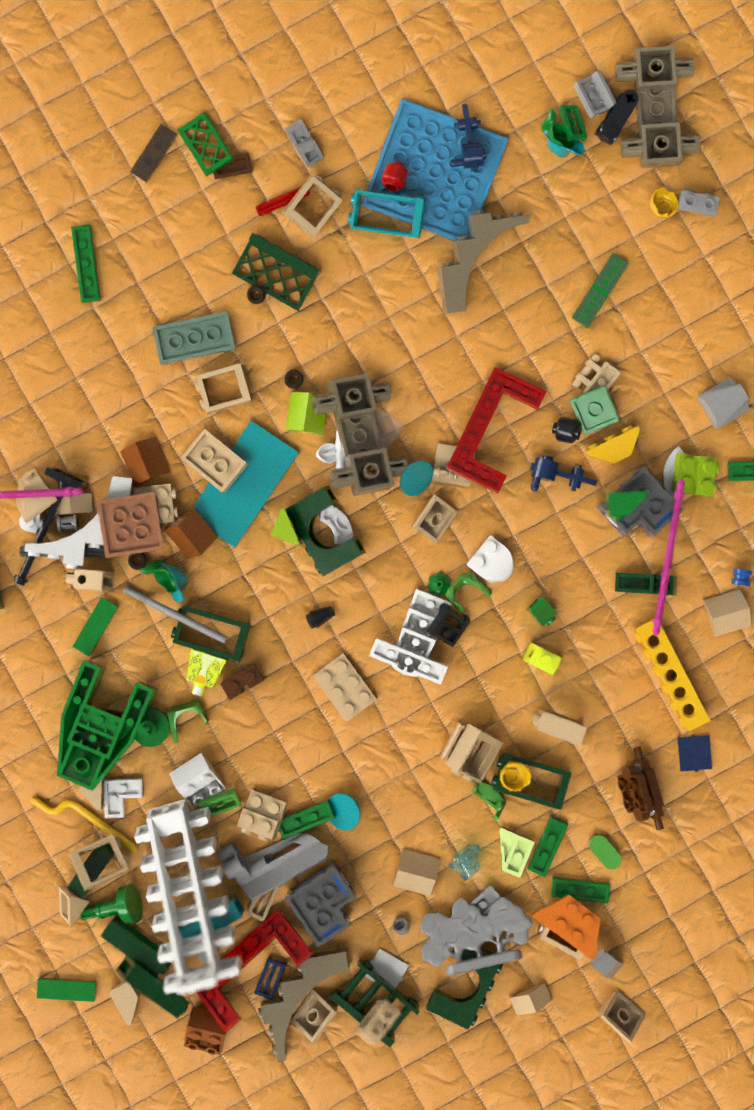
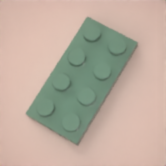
[152,311,236,365]

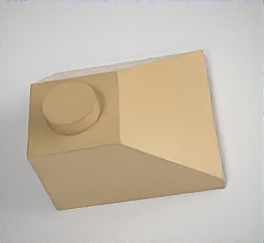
[15,468,57,524]

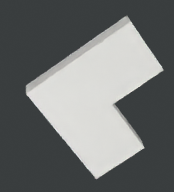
[103,778,143,818]

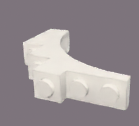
[24,476,132,569]

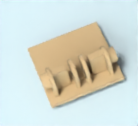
[432,443,475,487]

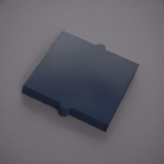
[677,735,712,772]

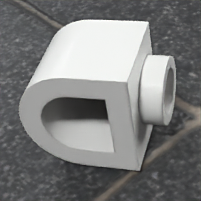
[19,514,44,533]

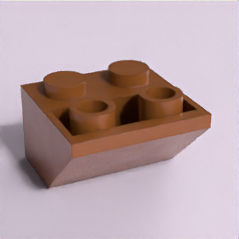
[184,1006,226,1055]

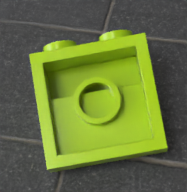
[671,453,720,497]

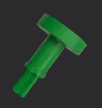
[135,708,170,747]
[80,884,143,925]

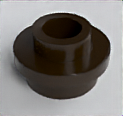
[247,285,266,304]
[284,370,304,389]
[128,553,148,570]

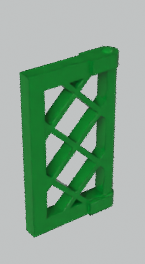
[177,112,234,177]

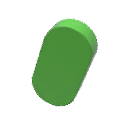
[589,835,621,869]

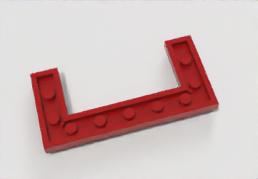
[446,367,547,494]
[195,909,313,1032]

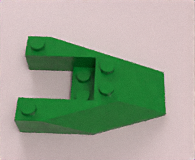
[57,660,158,791]

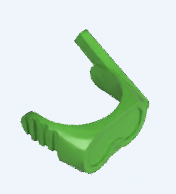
[446,572,492,612]
[167,700,208,744]
[471,780,506,821]

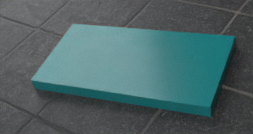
[193,421,299,548]

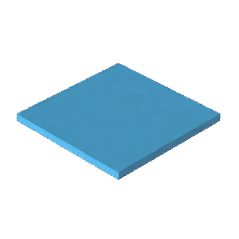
[362,98,509,241]

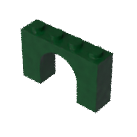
[286,486,366,576]
[426,947,503,1030]

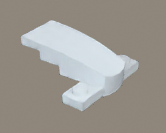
[369,588,452,685]

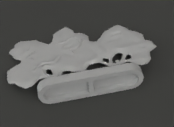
[419,897,533,976]

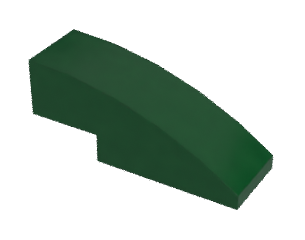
[615,572,677,595]
[67,836,114,897]

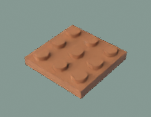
[96,492,164,558]

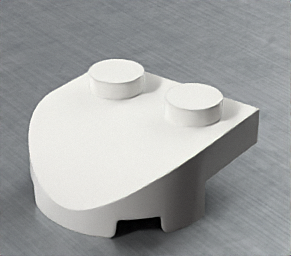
[466,535,514,583]

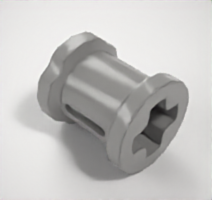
[57,514,79,532]

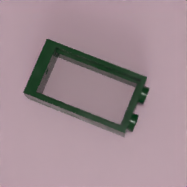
[171,606,251,662]
[491,753,572,810]
[100,915,171,978]
[115,956,189,1019]

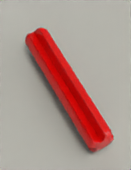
[256,186,310,216]

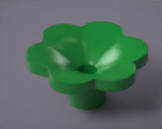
[427,572,451,596]

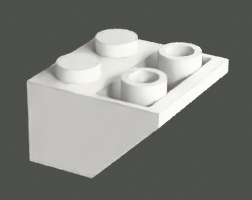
[169,753,226,809]

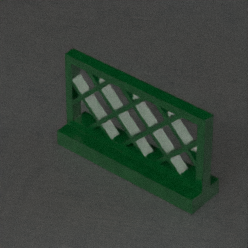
[232,233,321,311]

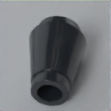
[305,606,335,629]

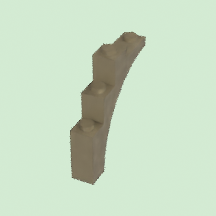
[437,210,529,314]
[258,948,349,1062]

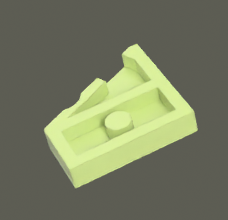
[499,827,535,878]

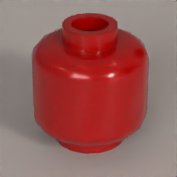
[381,161,409,192]

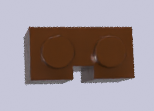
[220,664,264,700]

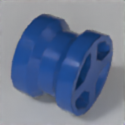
[731,568,753,586]

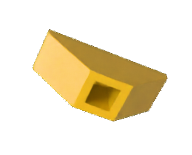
[585,425,640,465]

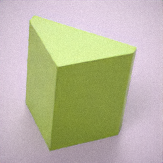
[285,392,326,435]
[271,508,302,546]

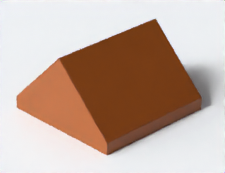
[120,437,170,487]
[164,507,218,558]

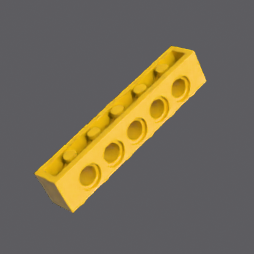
[634,617,710,731]

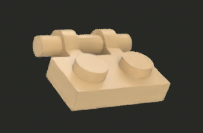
[572,354,621,393]

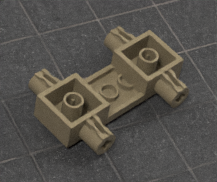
[615,46,700,168]
[312,373,408,497]

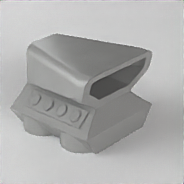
[698,377,750,429]

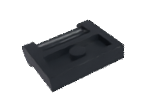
[426,603,470,647]

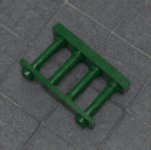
[330,959,419,1047]

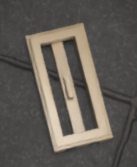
[247,886,280,921]

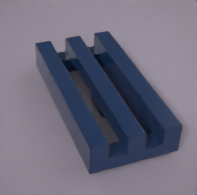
[254,957,286,1001]

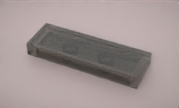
[130,124,178,183]

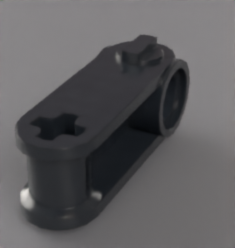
[595,89,639,145]

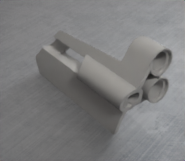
[217,833,329,901]

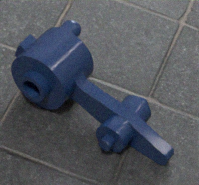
[449,104,486,171]
[529,455,597,492]

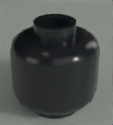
[552,417,582,444]

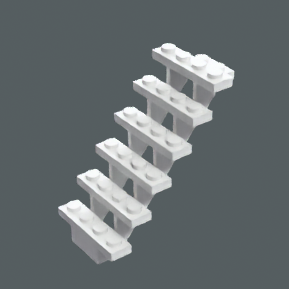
[134,799,242,994]

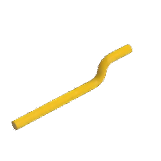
[30,796,139,853]

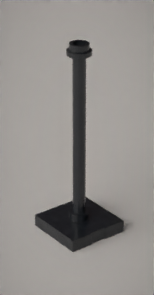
[14,467,89,586]

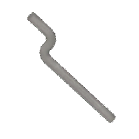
[123,585,227,643]

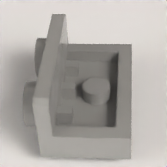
[573,70,616,118]
[678,190,720,217]

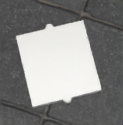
[365,949,409,988]

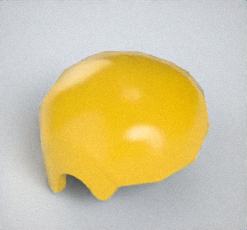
[650,187,679,218]
[500,762,531,791]

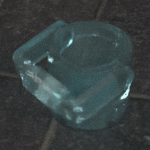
[448,844,483,881]

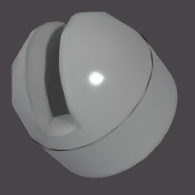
[393,918,410,935]

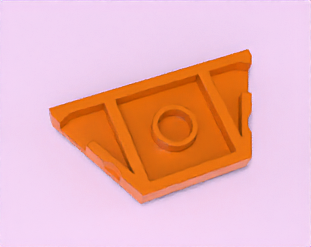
[532,894,601,960]

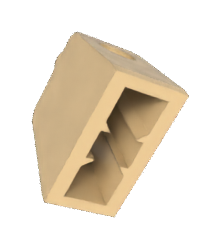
[66,569,114,591]

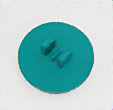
[400,460,433,496]
[329,793,361,830]

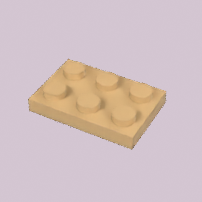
[181,428,248,494]
[312,653,377,722]

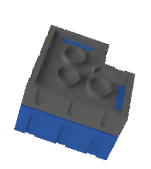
[596,467,683,537]
[285,860,356,947]

